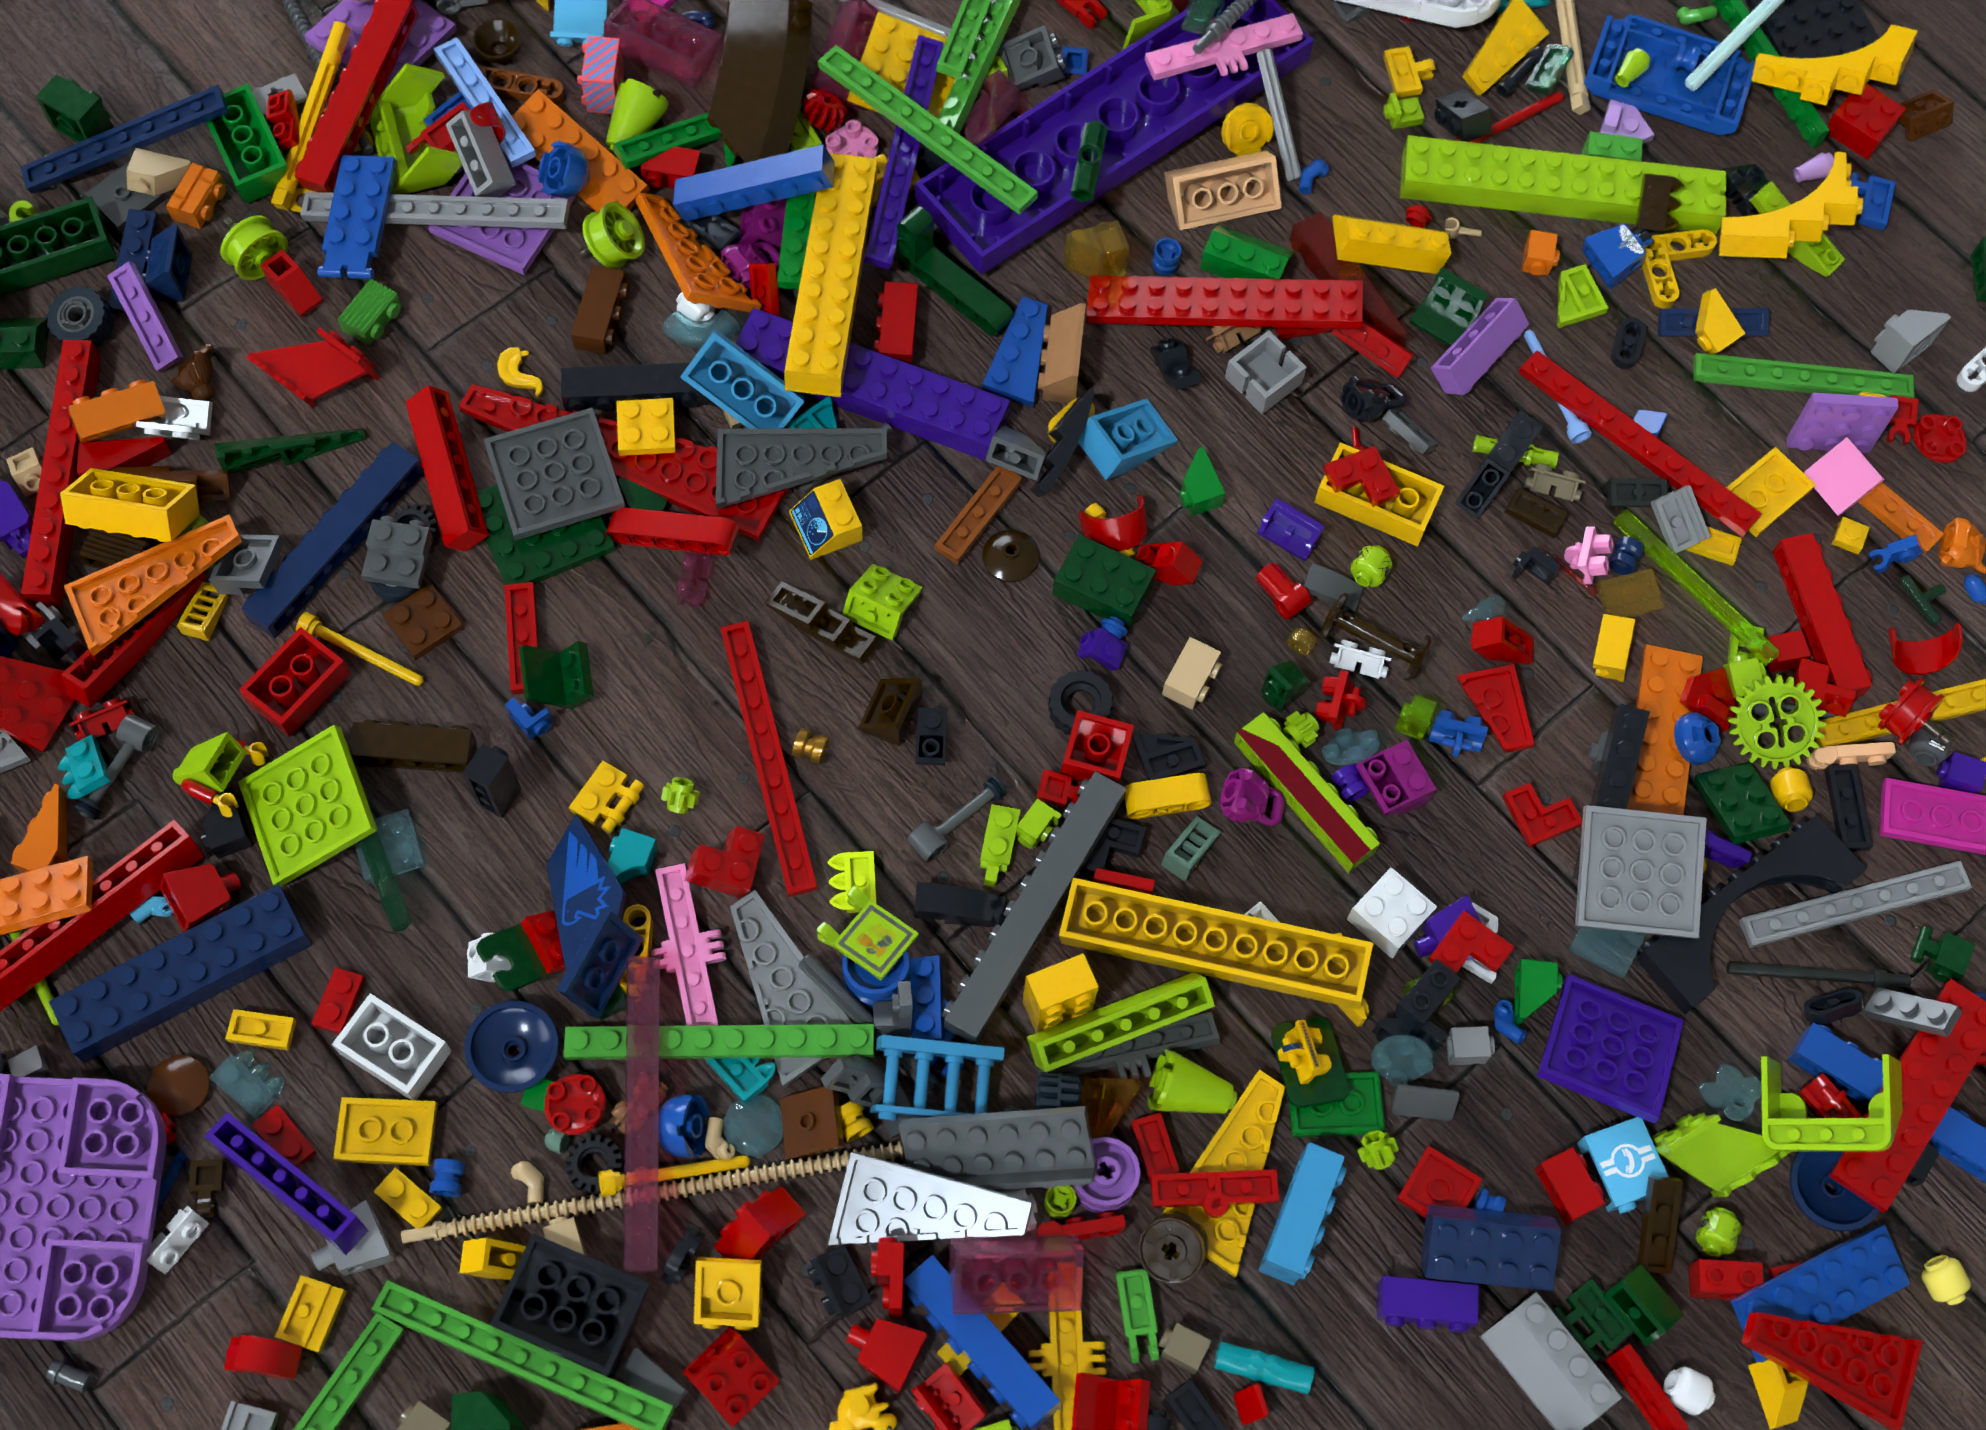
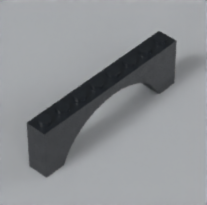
[1636,815,1867,1015]

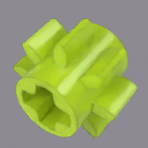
[1283,710,1319,748]
[661,777,700,814]
[1357,1130,1399,1170]

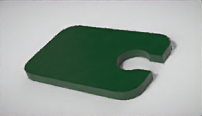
[476,924,564,991]
[1271,1017,1349,1108]

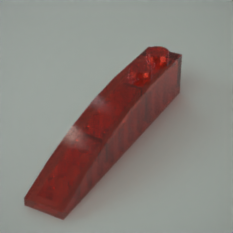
[1289,212,1408,347]

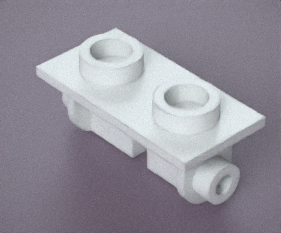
[1329,640,1392,679]
[146,1206,210,1275]

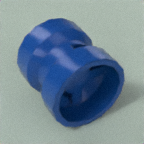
[1152,238,1181,276]
[429,1159,466,1197]

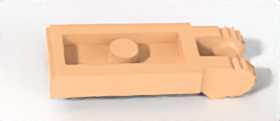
[1806,742,1896,770]

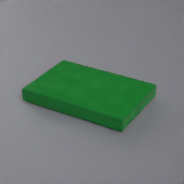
[1288,1071,1385,1138]

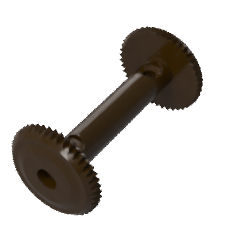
[1321,593,1431,681]

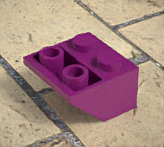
[1355,740,1436,815]

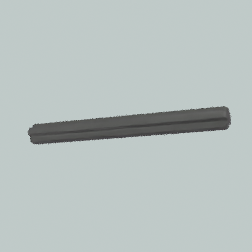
[798,954,938,1092]

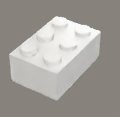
[332,994,452,1100]

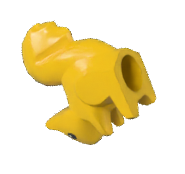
[828,1382,897,1430]

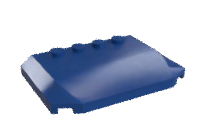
[1584,15,1755,136]

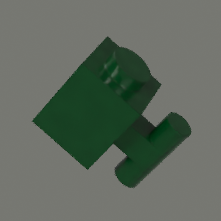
[1910,926,1975,983]

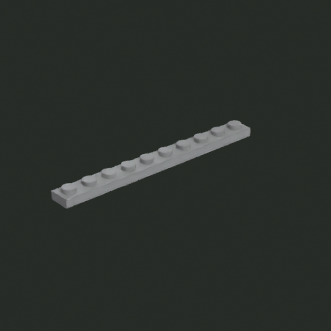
[300,192,570,229]

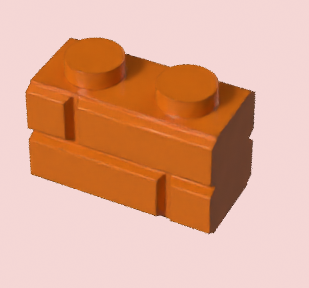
[166,163,226,229]

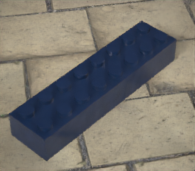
[49,884,312,1063]

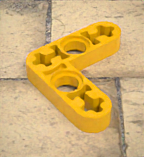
[1642,229,1717,308]

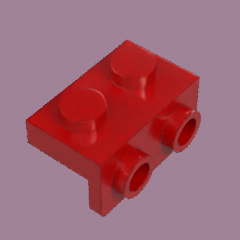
[912,1361,989,1430]

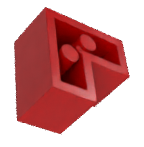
[684,826,765,899]
[714,1186,806,1260]

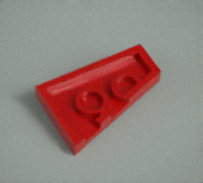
[1457,664,1534,753]

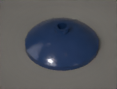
[464,1001,559,1093]
[1789,1152,1880,1232]

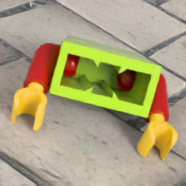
[173,732,268,817]

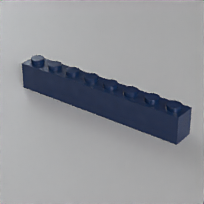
[241,441,424,639]

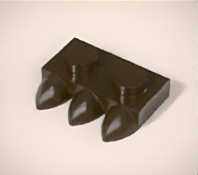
[1636,174,1684,231]

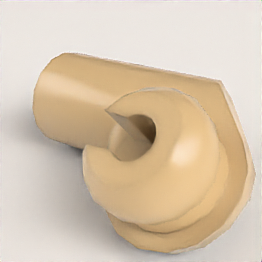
[511,1161,544,1205]

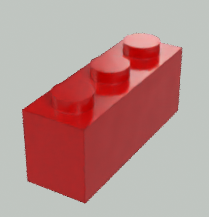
[874,281,918,365]

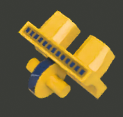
[1277,1020,1332,1084]

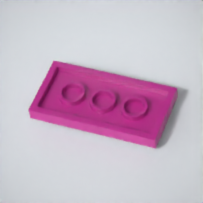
[1879,778,1986,855]

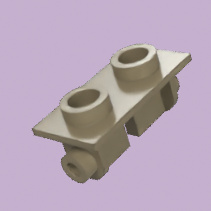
[1524,464,1586,502]

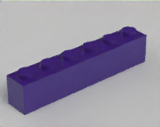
[205,1112,369,1255]

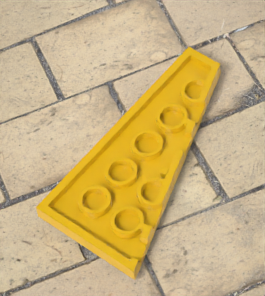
[1161,1069,1285,1277]

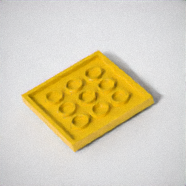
[847,11,956,118]

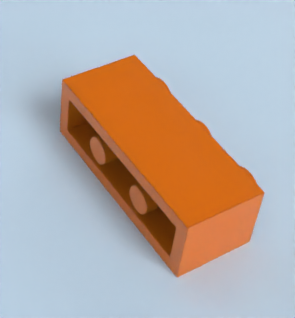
[68,379,166,444]

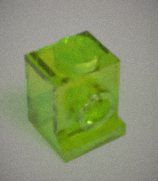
[1394,694,1437,740]

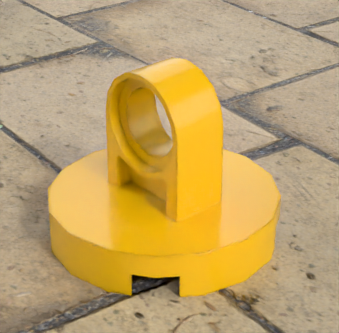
[1221,103,1274,156]

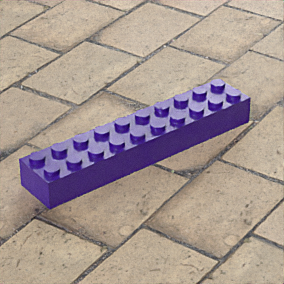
[735,308,1010,462]

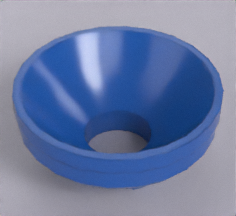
[1674,712,1721,765]

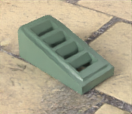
[1161,816,1221,881]

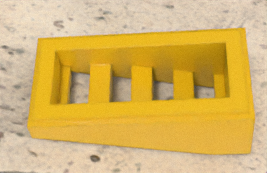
[177,581,230,641]

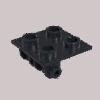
[1722,164,1769,217]

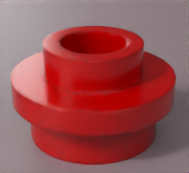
[1405,205,1432,228]

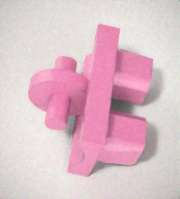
[1564,526,1614,584]

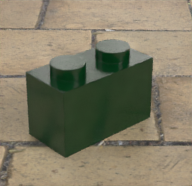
[1604,1264,1684,1347]

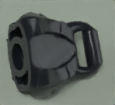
[1340,375,1407,423]

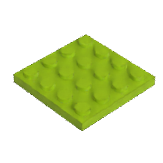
[238,725,378,886]

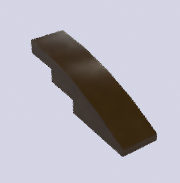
[765,581,879,665]

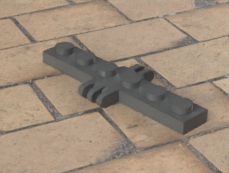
[1036,1012,1220,1083]

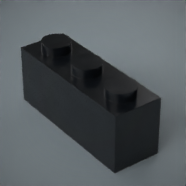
[462,744,522,818]

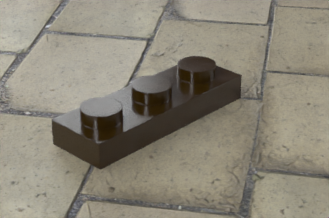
[1637,1176,1683,1274]

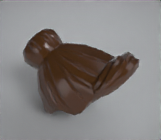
[170,344,215,401]

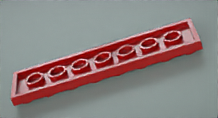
[1828,979,1986,1213]

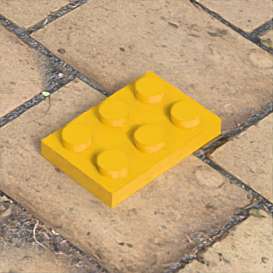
[1726,447,1816,537]
[333,1097,438,1166]

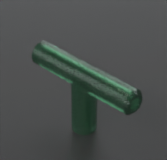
[1899,575,1946,625]

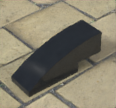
[915,882,1006,927]

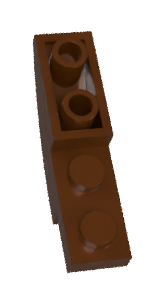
[110,466,231,506]

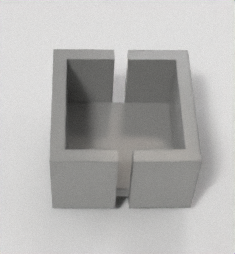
[1225,330,1307,414]

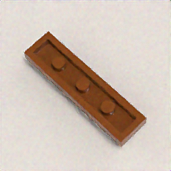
[934,465,1022,565]

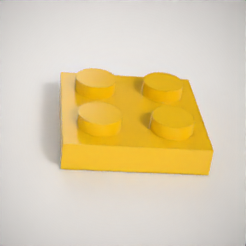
[617,398,676,456]

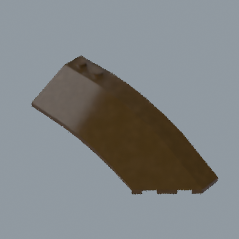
[706,0,813,163]

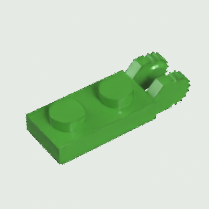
[1115,1269,1159,1364]

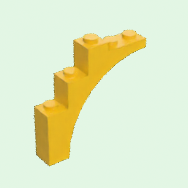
[1751,25,1918,105]
[1719,152,1863,258]

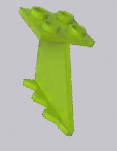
[1651,1113,1792,1197]

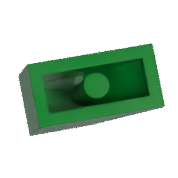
[1179,447,1225,517]
[1513,959,1562,1026]

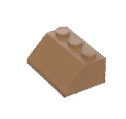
[1038,303,1086,403]

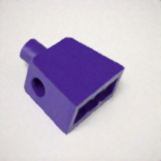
[1414,895,1482,960]

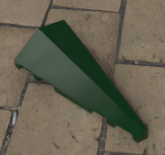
[214,428,367,475]

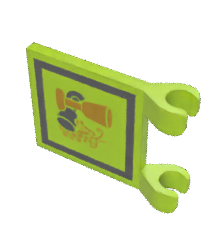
[817,887,919,981]

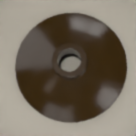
[982,530,1039,582]

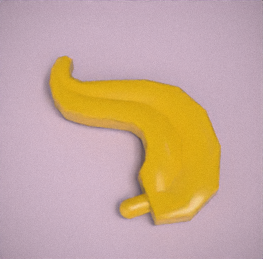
[497,347,544,397]

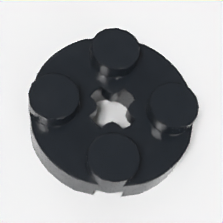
[659,1222,706,1286]

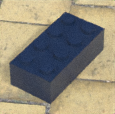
[1420,1204,1561,1291]

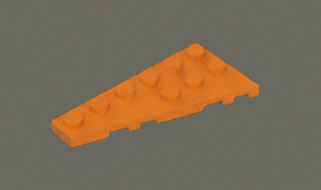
[635,192,762,313]
[64,514,242,656]

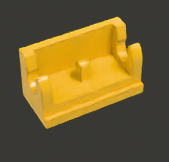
[1593,614,1635,682]

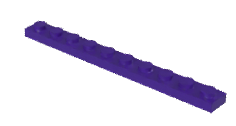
[863,35,944,269]

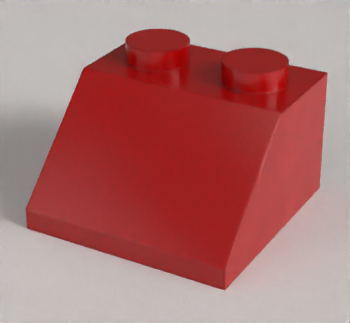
[1061,710,1134,784]

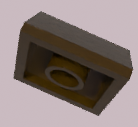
[858,678,922,746]

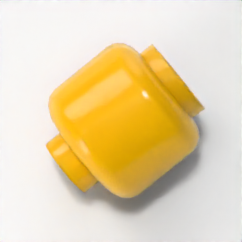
[1770,767,1813,812]

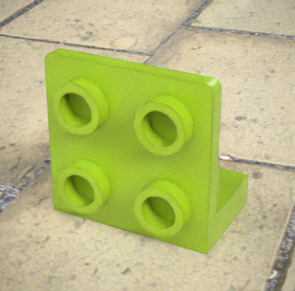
[842,564,922,640]

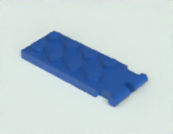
[317,155,397,279]

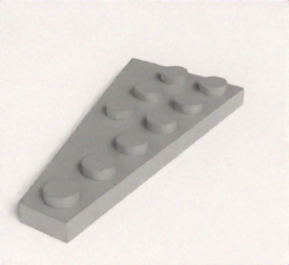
[730,890,852,1088]

